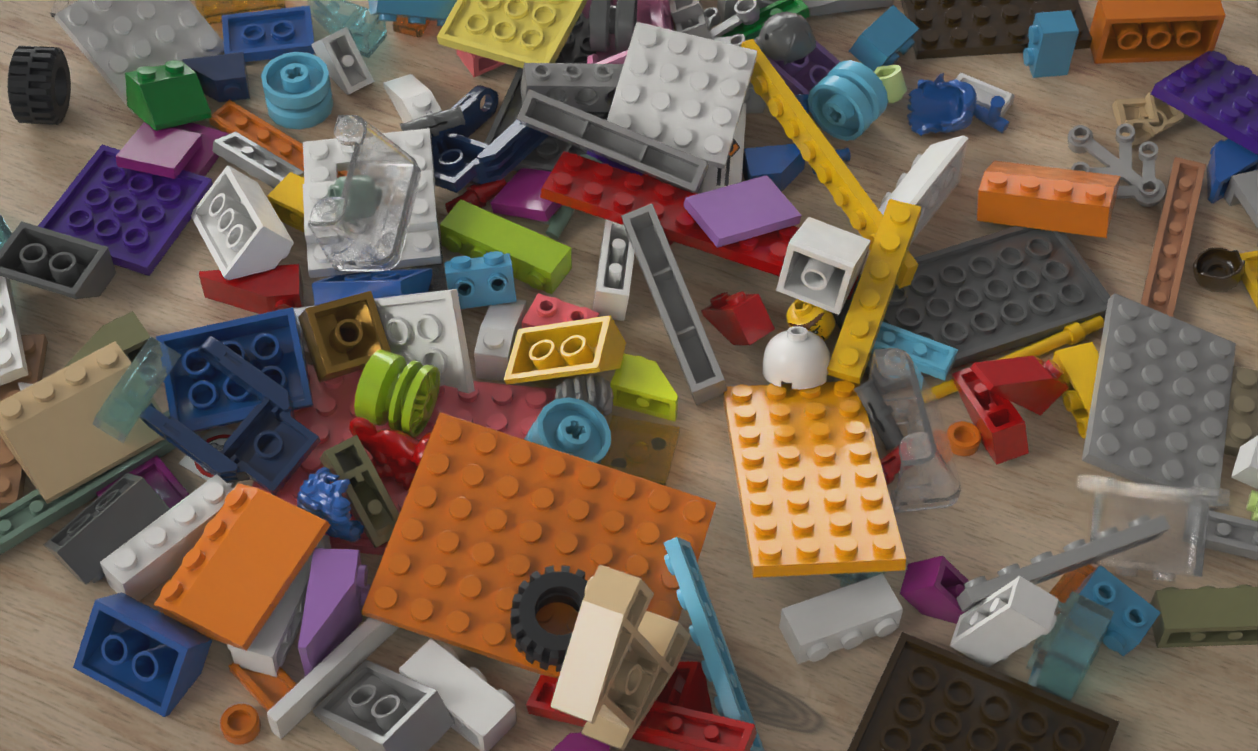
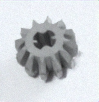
[555,374,614,417]

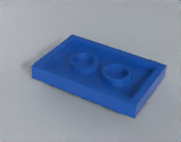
[222,5,315,62]

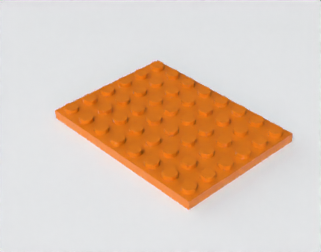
[361,412,717,679]

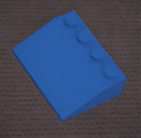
[156,307,313,432]

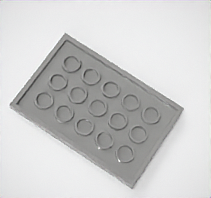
[1082,293,1236,511]

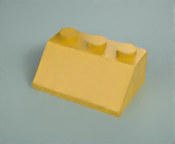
[504,315,626,385]

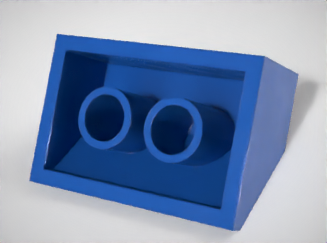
[312,268,433,305]
[73,592,212,717]

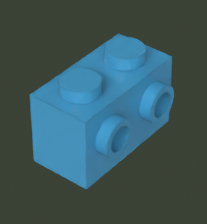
[849,5,919,72]
[1023,10,1079,78]
[444,251,517,309]
[1064,565,1161,657]

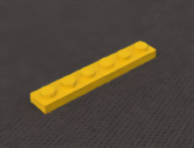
[827,199,921,384]

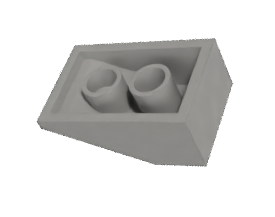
[313,660,455,751]

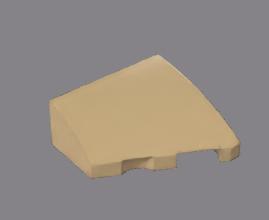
[1112,92,1184,149]

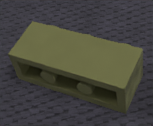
[1150,585,1258,648]

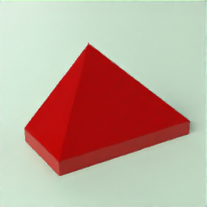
[656,661,713,714]

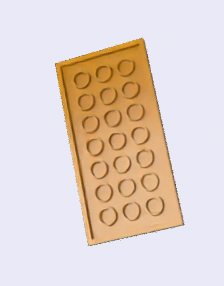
[723,380,906,578]

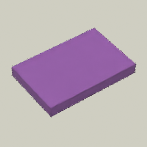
[684,175,802,248]

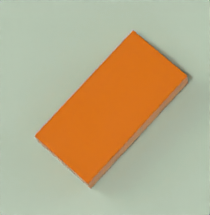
[228,662,297,712]

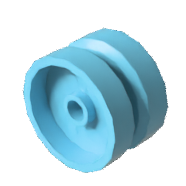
[261,52,334,130]
[808,60,888,141]
[524,397,611,464]

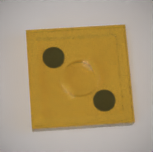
[600,415,680,486]

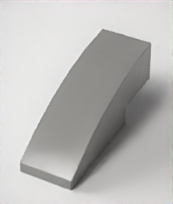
[669,0,713,40]

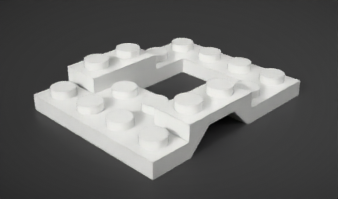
[303,128,442,278]

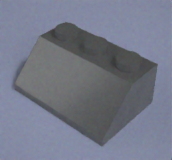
[0,221,116,299]
[44,473,170,585]

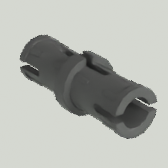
[400,105,466,137]
[854,379,906,451]

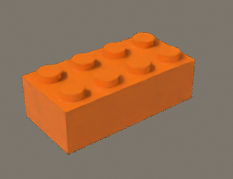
[1089,0,1226,64]

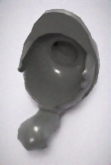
[754,11,816,65]

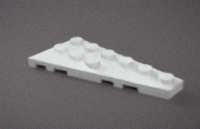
[294,289,475,394]

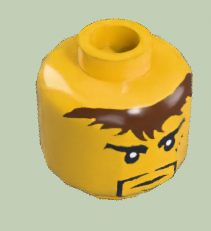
[786,299,835,341]

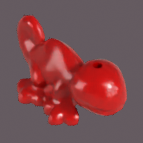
[349,417,432,491]

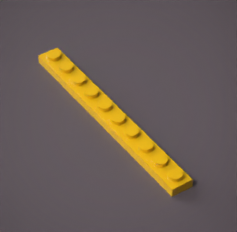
[741,39,919,288]

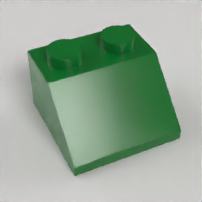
[125,60,212,131]

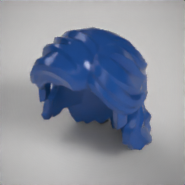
[907,79,977,136]
[297,467,364,542]

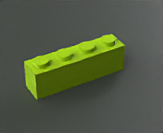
[440,199,572,294]

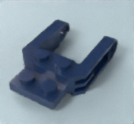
[431,85,549,193]
[139,336,321,496]

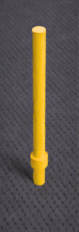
[928,316,1104,401]

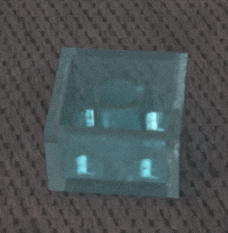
[1026,591,1114,701]

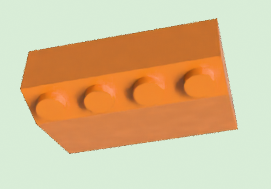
[977,161,1121,238]
[154,483,331,651]

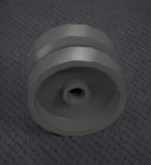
[589,0,638,53]

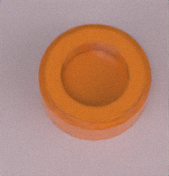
[945,421,982,457]
[220,704,261,745]

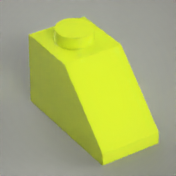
[610,353,678,422]

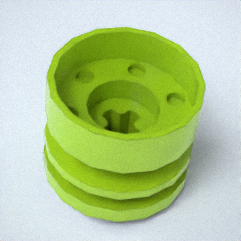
[354,350,440,437]

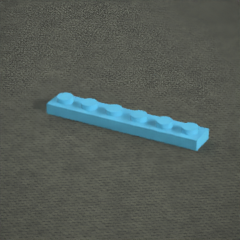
[664,537,764,751]

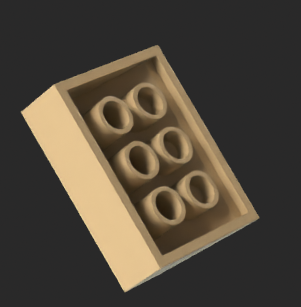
[0,341,164,504]

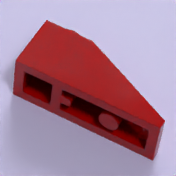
[199,264,304,314]
[970,356,1069,416]
[952,367,1029,465]

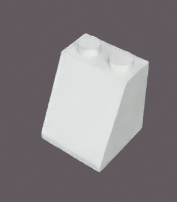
[776,217,871,315]

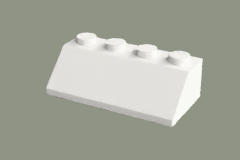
[878,135,969,244]
[191,165,294,280]

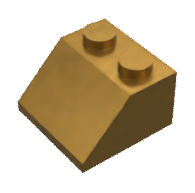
[298,291,391,382]

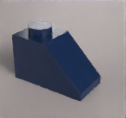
[182,52,250,103]

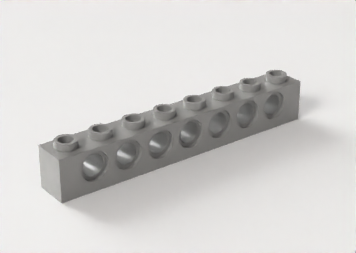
[520,63,766,113]

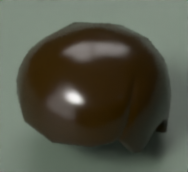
[1193,247,1245,292]

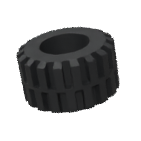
[7,46,71,125]
[510,565,588,672]

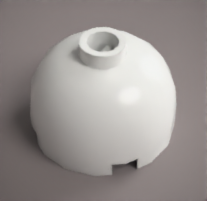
[762,326,831,390]

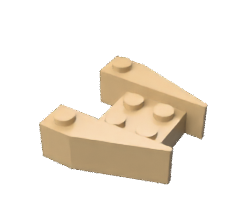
[550,564,691,750]

